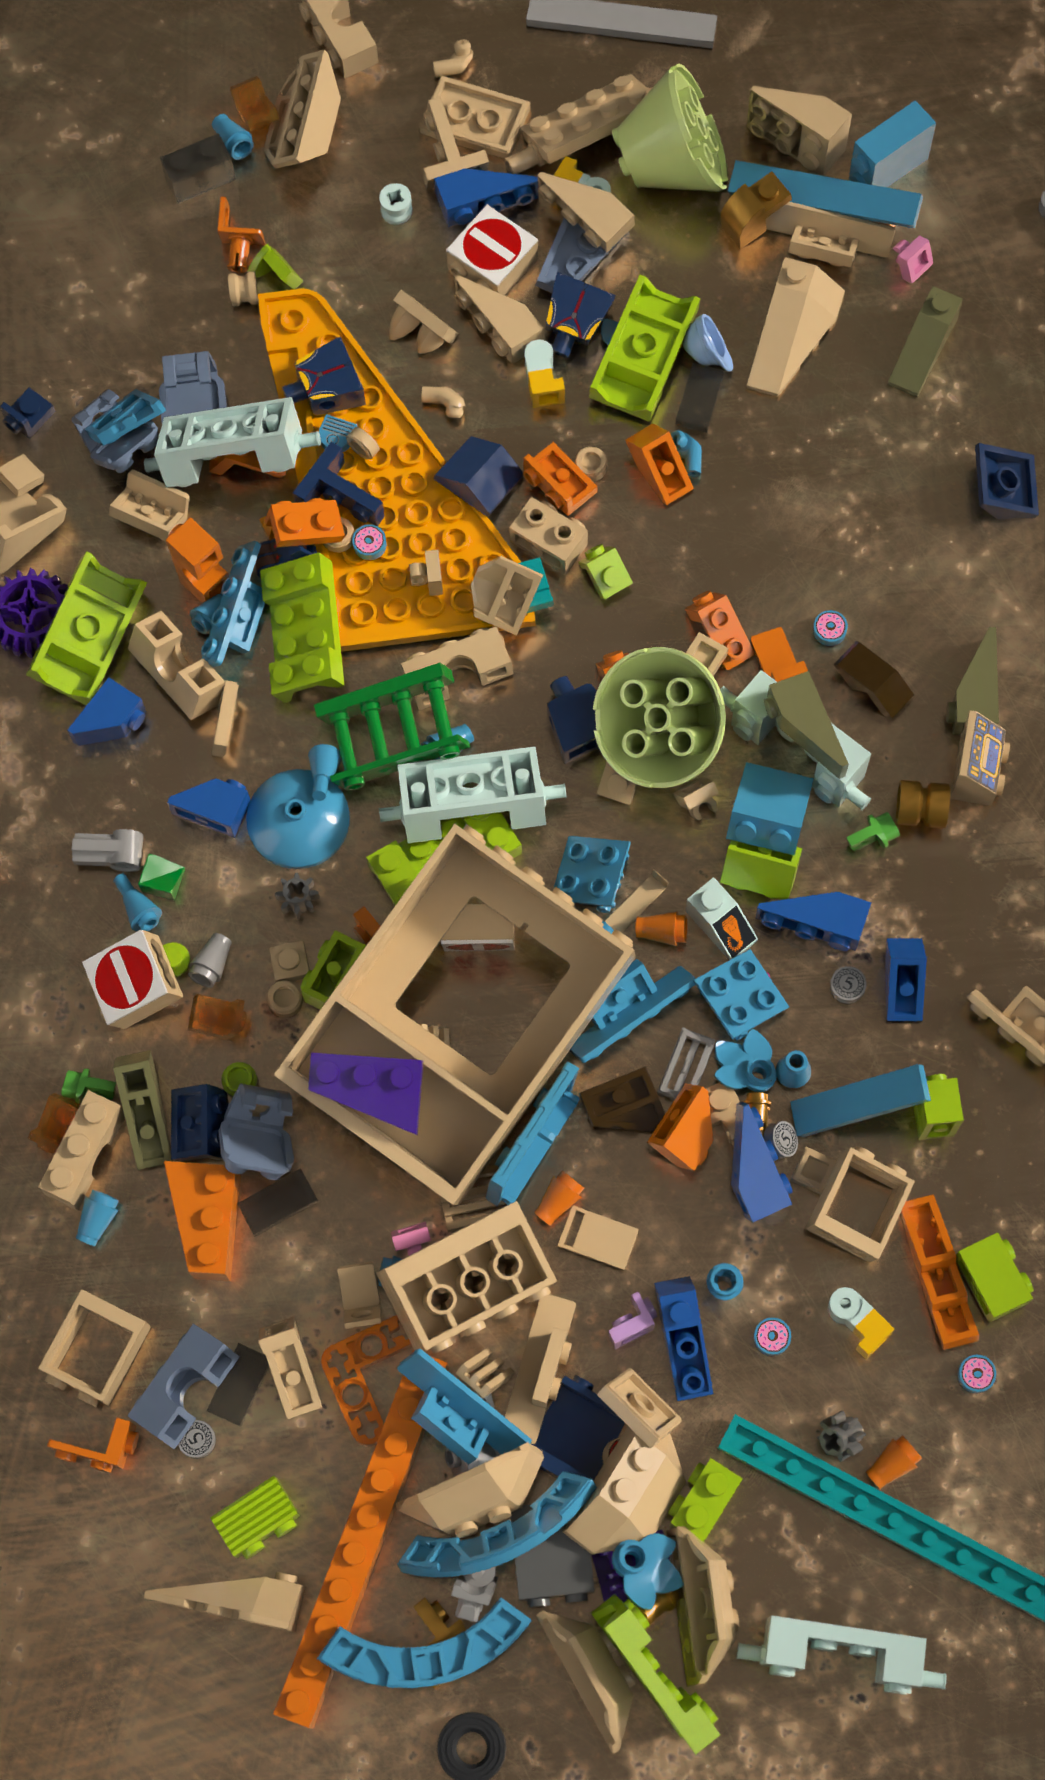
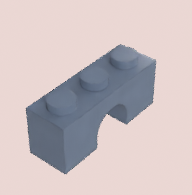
[127,1323,240,1449]

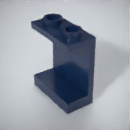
[531,1375,626,1481]

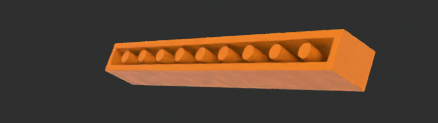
[273,1350,449,1729]

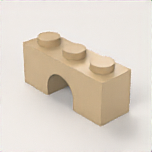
[299,0,378,78]
[128,611,225,720]
[401,626,514,711]
[38,1090,125,1210]

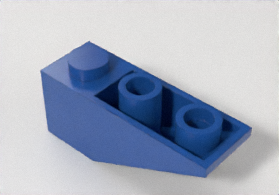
[434,168,539,227]
[755,892,872,951]
[731,1102,793,1222]
[654,1276,713,1401]

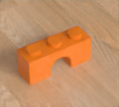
[166,517,229,603]

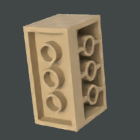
[376,1201,557,1355]

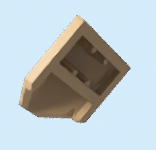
[471,556,543,635]

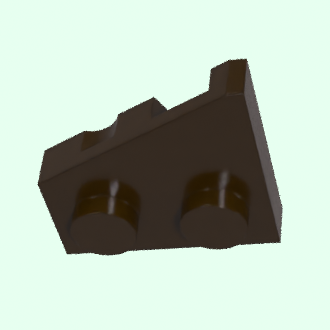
[579,1066,665,1132]

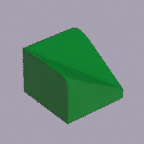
[138,853,185,901]

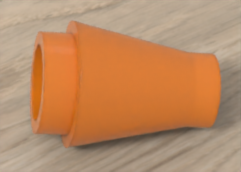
[635,911,688,946]
[534,1171,584,1226]
[866,1435,922,1489]

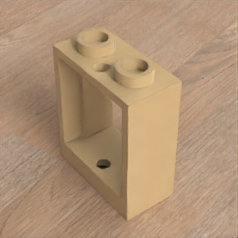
[805,1146,915,1262]
[38,1289,151,1408]

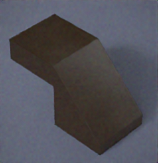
[833,641,914,718]

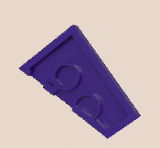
[308,1053,423,1135]

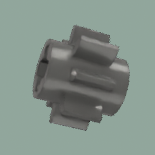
[275,873,320,919]
[817,1411,866,1461]

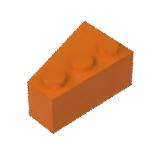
[164,1161,241,1281]

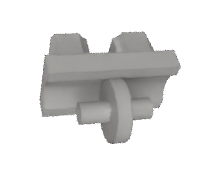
[451,1566,498,1622]

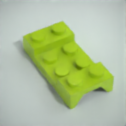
[589,274,701,422]
[26,551,148,705]
[260,552,345,703]
[366,812,522,907]
[591,1594,720,1755]

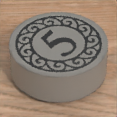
[830,966,866,1004]
[764,1121,798,1159]
[178,1420,216,1459]

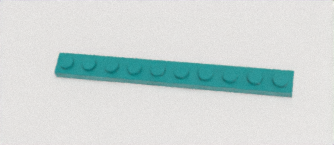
[718,1414,1045,1623]

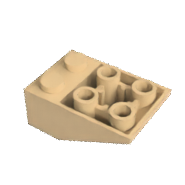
[747,86,852,176]

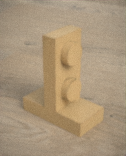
[423,97,489,190]
[259,1317,323,1419]

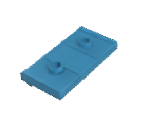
[485,1061,580,1206]

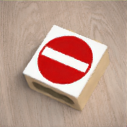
[446,205,538,295]
[441,904,515,951]
[82,930,183,1029]

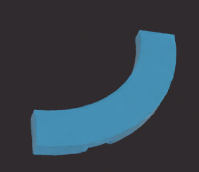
[397,1471,597,1578]
[317,1597,532,1688]

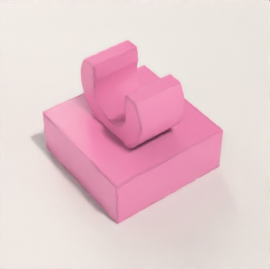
[893,235,934,284]
[391,1221,431,1255]

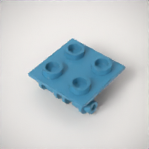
[553,836,631,914]
[694,949,789,1041]

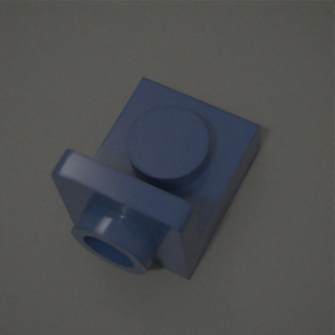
[0,387,56,439]

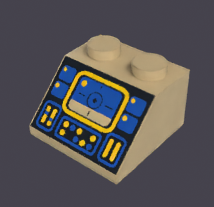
[950,710,1010,806]

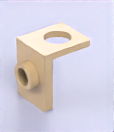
[337,1261,381,1329]

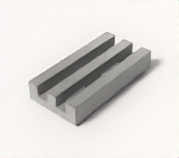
[657,1027,716,1101]

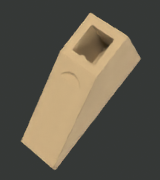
[537,172,635,252]
[454,276,544,365]

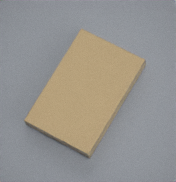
[419,75,530,159]

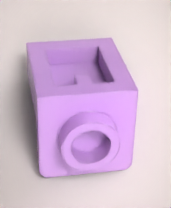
[608,1291,658,1349]

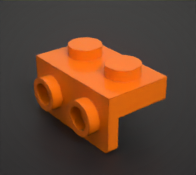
[523,442,598,517]
[264,498,345,547]

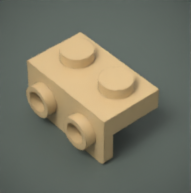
[109,470,189,541]

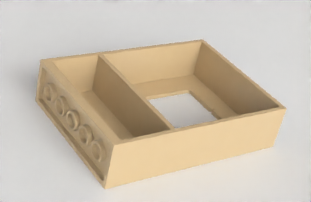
[274,824,636,1206]

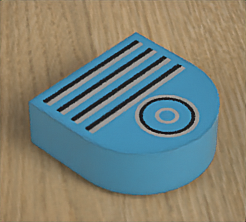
[319,414,357,452]

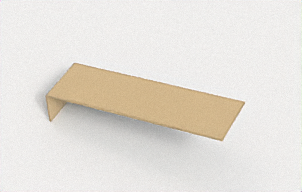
[604,869,669,933]

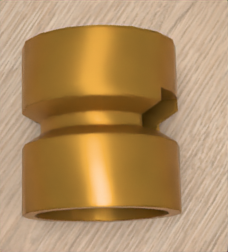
[895,780,950,828]

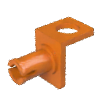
[217,196,265,273]

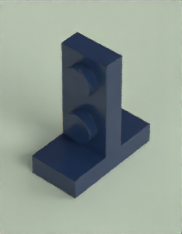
[293,442,385,526]

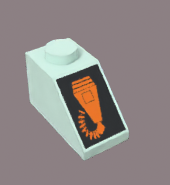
[685,877,758,960]

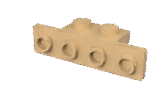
[766,202,895,267]
[967,986,1045,1067]
[505,1294,576,1445]

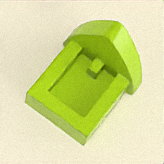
[247,244,303,289]

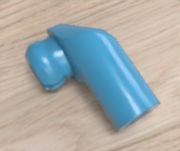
[671,430,702,478]

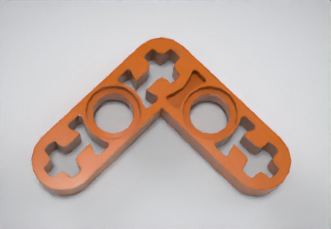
[321,1315,413,1447]

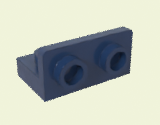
[171,1084,229,1162]

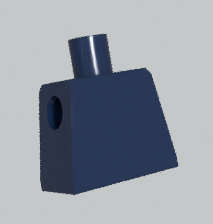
[547,676,599,764]

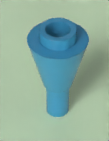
[190,593,223,634]
[308,744,342,801]
[113,873,162,931]

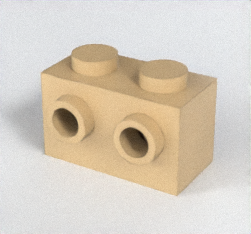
[509,497,588,575]

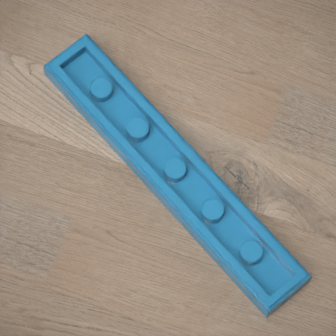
[727,160,923,229]

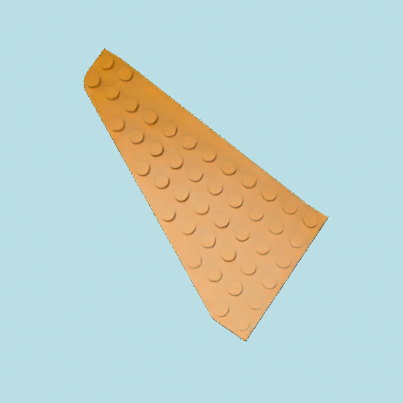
[258,288,536,652]

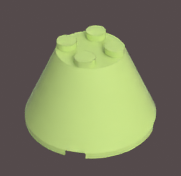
[612,64,728,192]
[593,647,726,788]

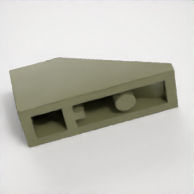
[888,286,963,397]
[946,627,999,735]
[764,671,849,779]
[113,1050,173,1170]

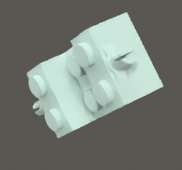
[144,397,321,488]
[720,670,871,810]
[379,746,567,843]
[737,1615,947,1695]

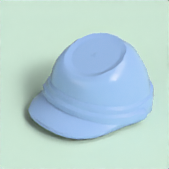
[683,314,733,372]

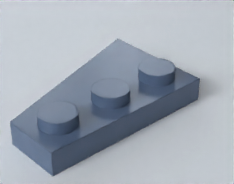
[535,218,629,293]

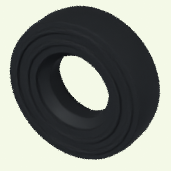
[437,1712,506,1780]

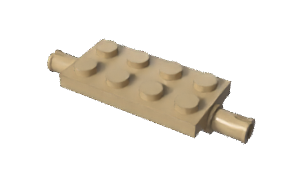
[504,74,653,174]

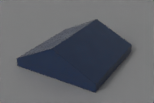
[434,436,524,517]
[975,443,1039,519]

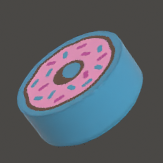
[352,524,387,560]
[813,610,848,646]
[754,1317,791,1356]
[957,1355,996,1393]

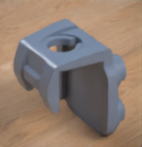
[159,351,227,423]
[71,389,158,473]
[219,1083,294,1180]

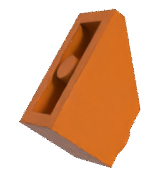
[625,423,694,505]
[647,1083,714,1171]

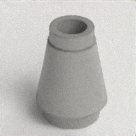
[188,933,232,988]

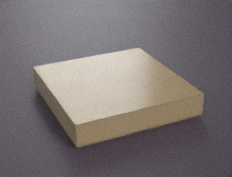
[597,1368,682,1448]

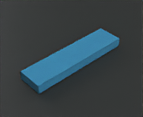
[790,1064,931,1137]

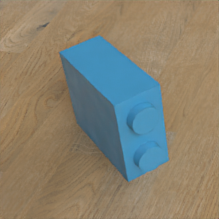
[849,100,936,187]
[726,762,814,855]

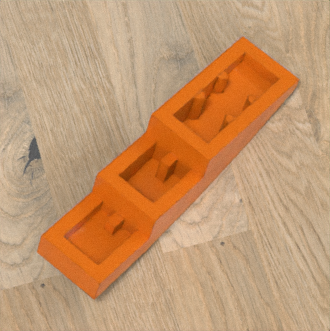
[900,1194,979,1350]

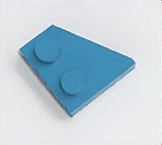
[85,389,166,446]

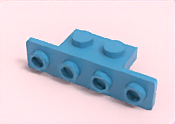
[201,541,265,667]
[570,959,696,1063]
[397,1349,532,1465]

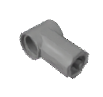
[72,829,143,872]

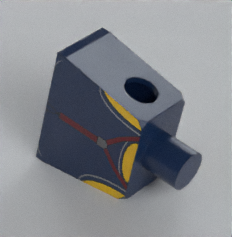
[545,272,616,358]
[282,337,366,415]

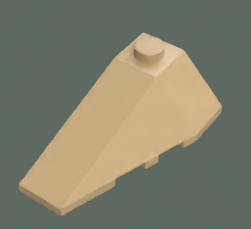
[746,257,845,397]
[144,1572,306,1633]

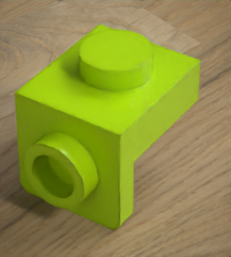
[578,544,633,600]

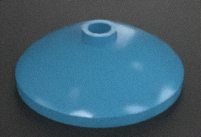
[246,769,350,869]

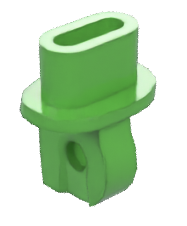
[846,812,900,851]
[61,1068,116,1105]

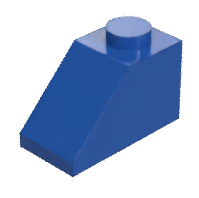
[67,677,146,746]
[167,778,251,838]
[885,938,927,1021]

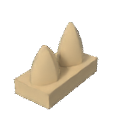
[390,290,459,354]

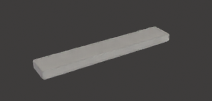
[526,0,717,48]

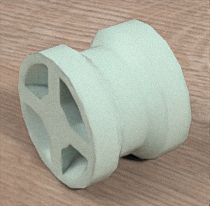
[379,183,413,225]

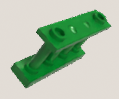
[314,662,470,790]

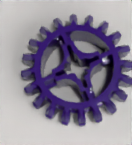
[0,567,68,659]

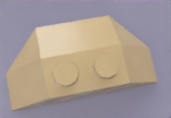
[263,50,341,168]
[563,1426,686,1555]
[395,1442,544,1538]
[666,1526,739,1686]
[536,1611,636,1754]

